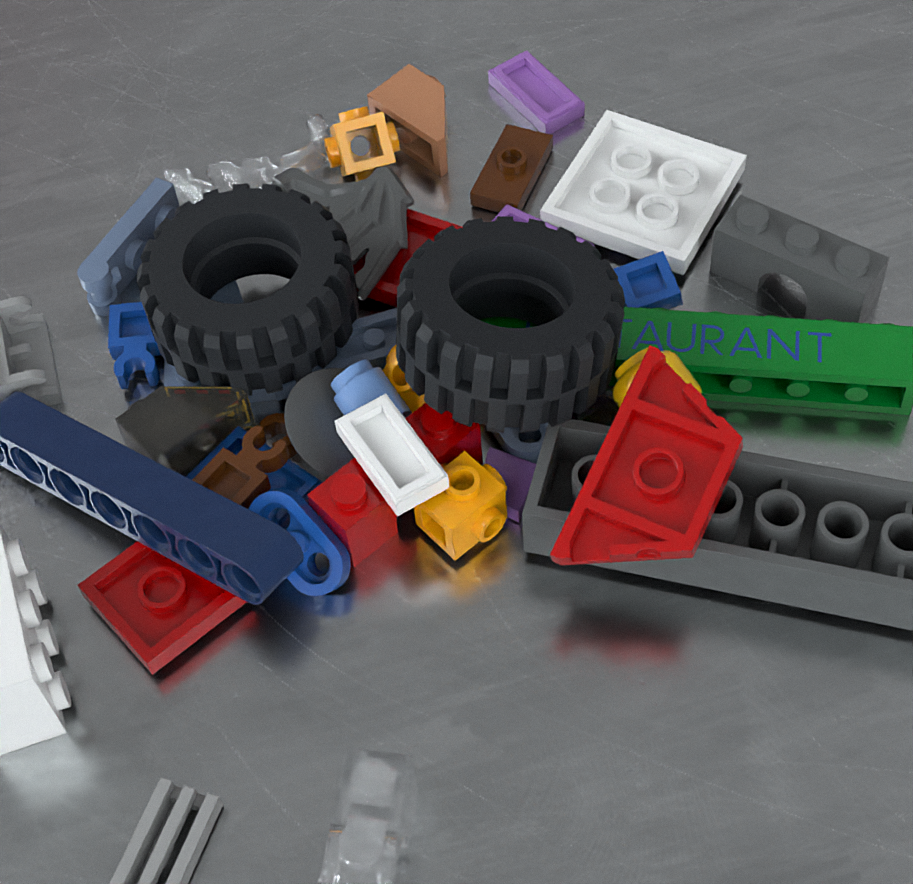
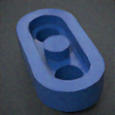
[249,489,351,596]

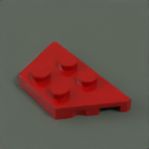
[550,345,743,565]

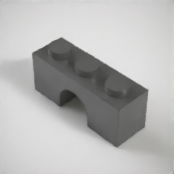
[709,194,889,323]

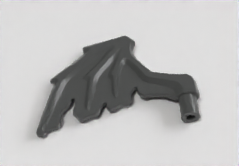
[272,167,414,300]

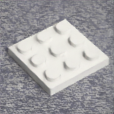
[540,110,747,275]

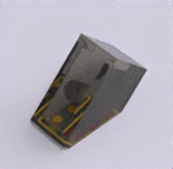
[115,386,256,477]

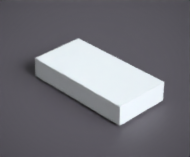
[335,394,450,516]

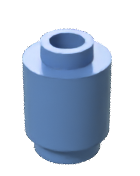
[330,359,412,418]

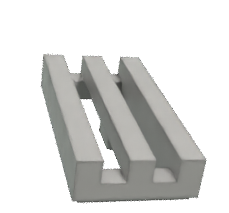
[109,777,223,884]

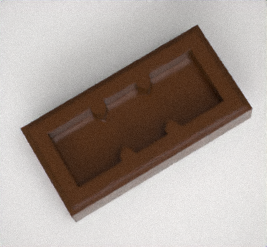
[470,124,553,212]

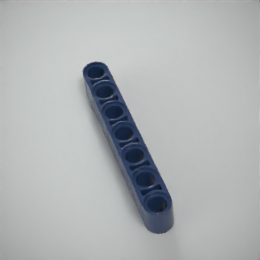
[0,391,304,605]

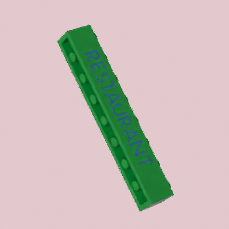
[480,307,913,415]

